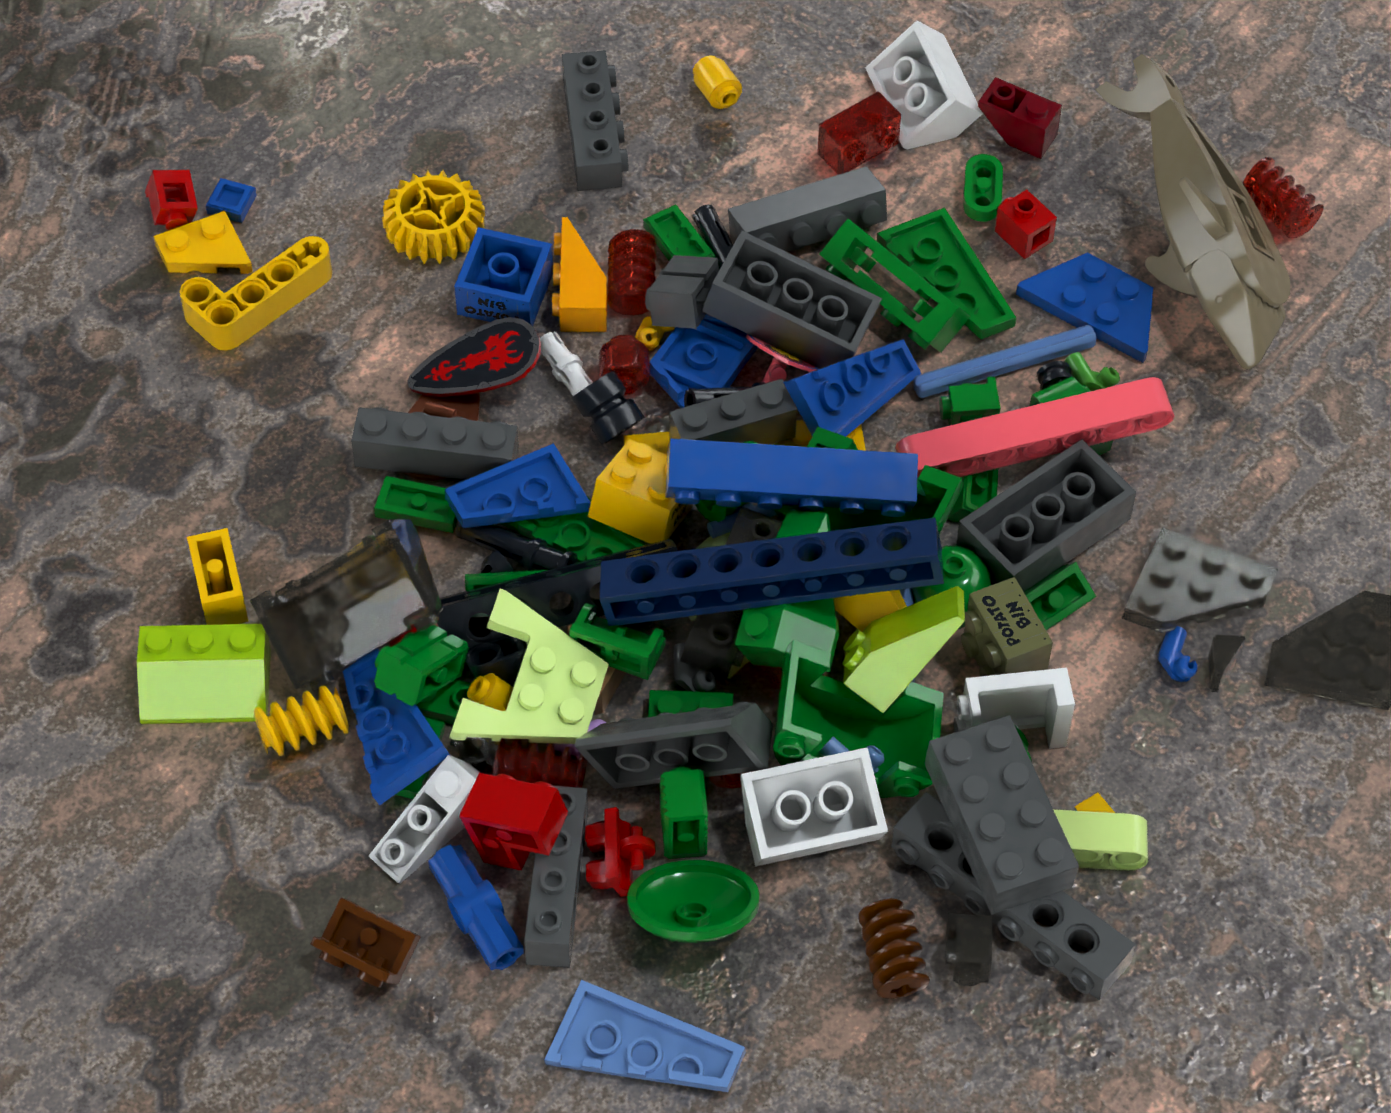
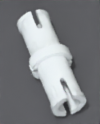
[540,331,593,396]

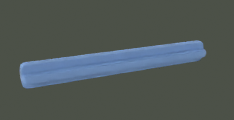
[913,325,1097,398]

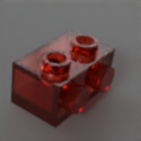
[817,91,901,175]

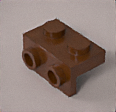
[310,897,421,988]

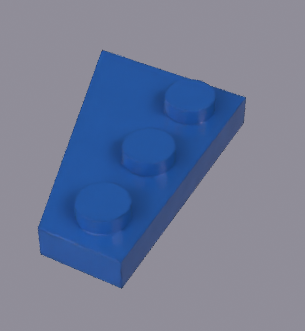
[444,443,591,528]

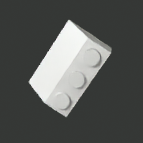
[865,21,983,150]
[741,747,888,867]

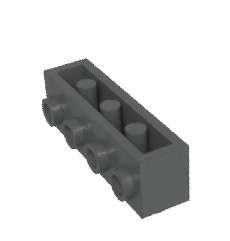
[562,50,629,191]
[728,166,887,252]
[351,407,519,480]

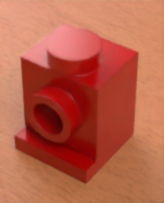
[145,170,198,230]

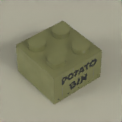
[961,577,1053,676]

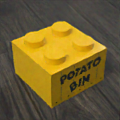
[588,439,693,544]

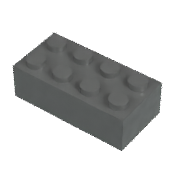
[702,230,882,369]
[956,439,1136,592]
[924,715,1079,915]

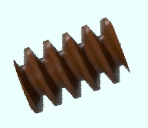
[858,898,930,999]

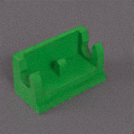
[569,603,666,680]

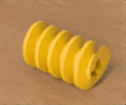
[254,685,349,756]

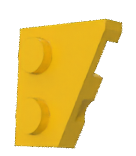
[154,211,253,274]

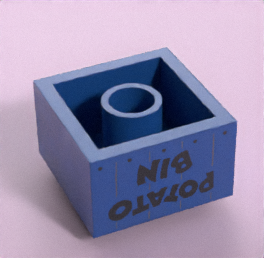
[454,227,553,326]

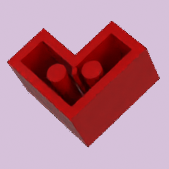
[459,773,568,871]

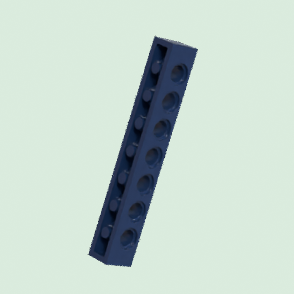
[600,517,944,626]

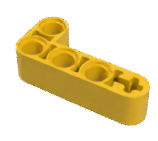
[180,236,333,351]

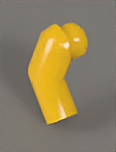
[635,316,675,351]

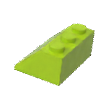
[137,623,271,724]

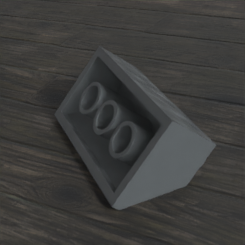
[575,702,773,789]

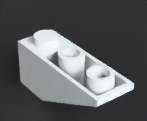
[369,755,480,884]

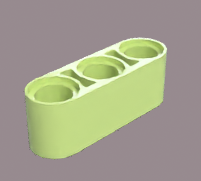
[1053,809,1148,870]

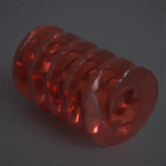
[1243,156,1324,238]
[607,229,656,316]
[493,738,587,788]

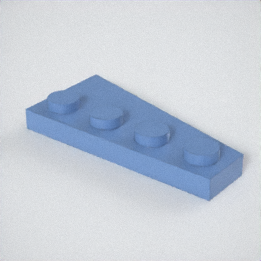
[544,980,746,1092]

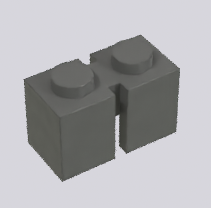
[645,255,719,329]

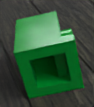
[939,376,1001,426]

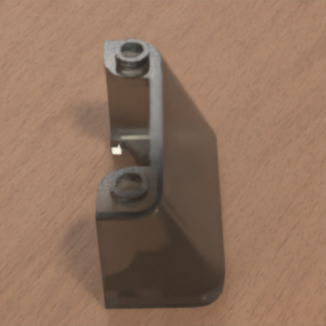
[249,519,444,692]

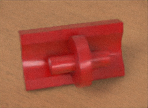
[585,807,656,897]

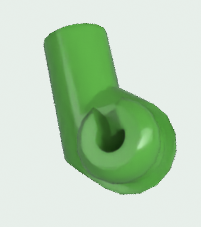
[1065,352,1120,391]

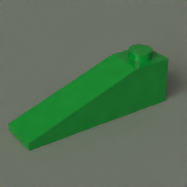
[735,510,839,672]

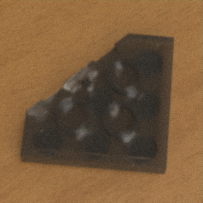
[1122,527,1278,633]
[1264,591,1391,710]

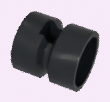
[572,370,645,445]

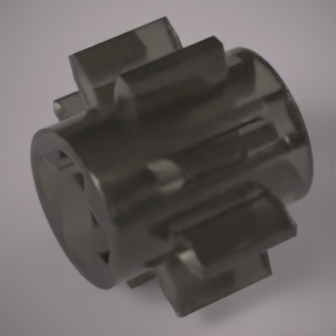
[450,737,506,770]

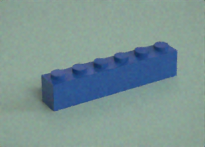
[665,438,918,517]

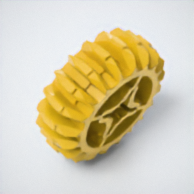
[382,170,485,264]

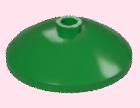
[627,860,760,943]

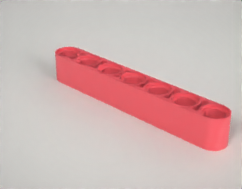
[895,377,1175,477]

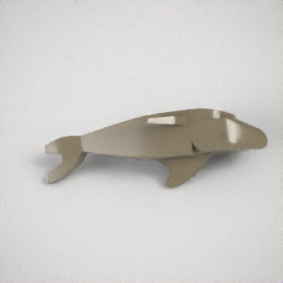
[1095,54,1291,370]

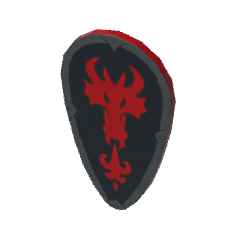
[407,317,541,397]

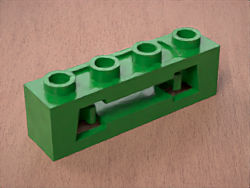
[819,218,971,353]

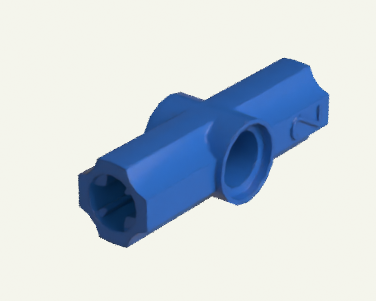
[428,844,524,970]

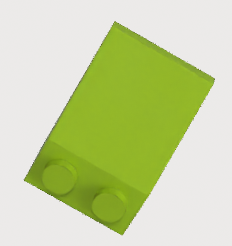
[842,586,965,713]

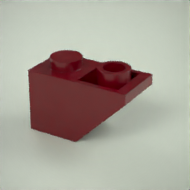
[978,77,1062,159]

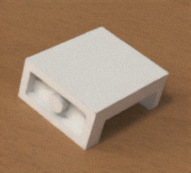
[954,668,1075,749]

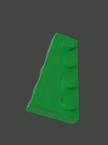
[876,208,1016,340]
[500,495,645,563]

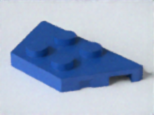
[1016,252,1153,363]
[649,314,758,408]

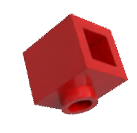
[995,189,1057,259]

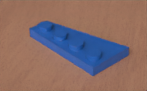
[783,339,921,437]
[343,647,450,805]

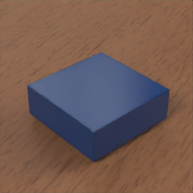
[206,178,257,223]

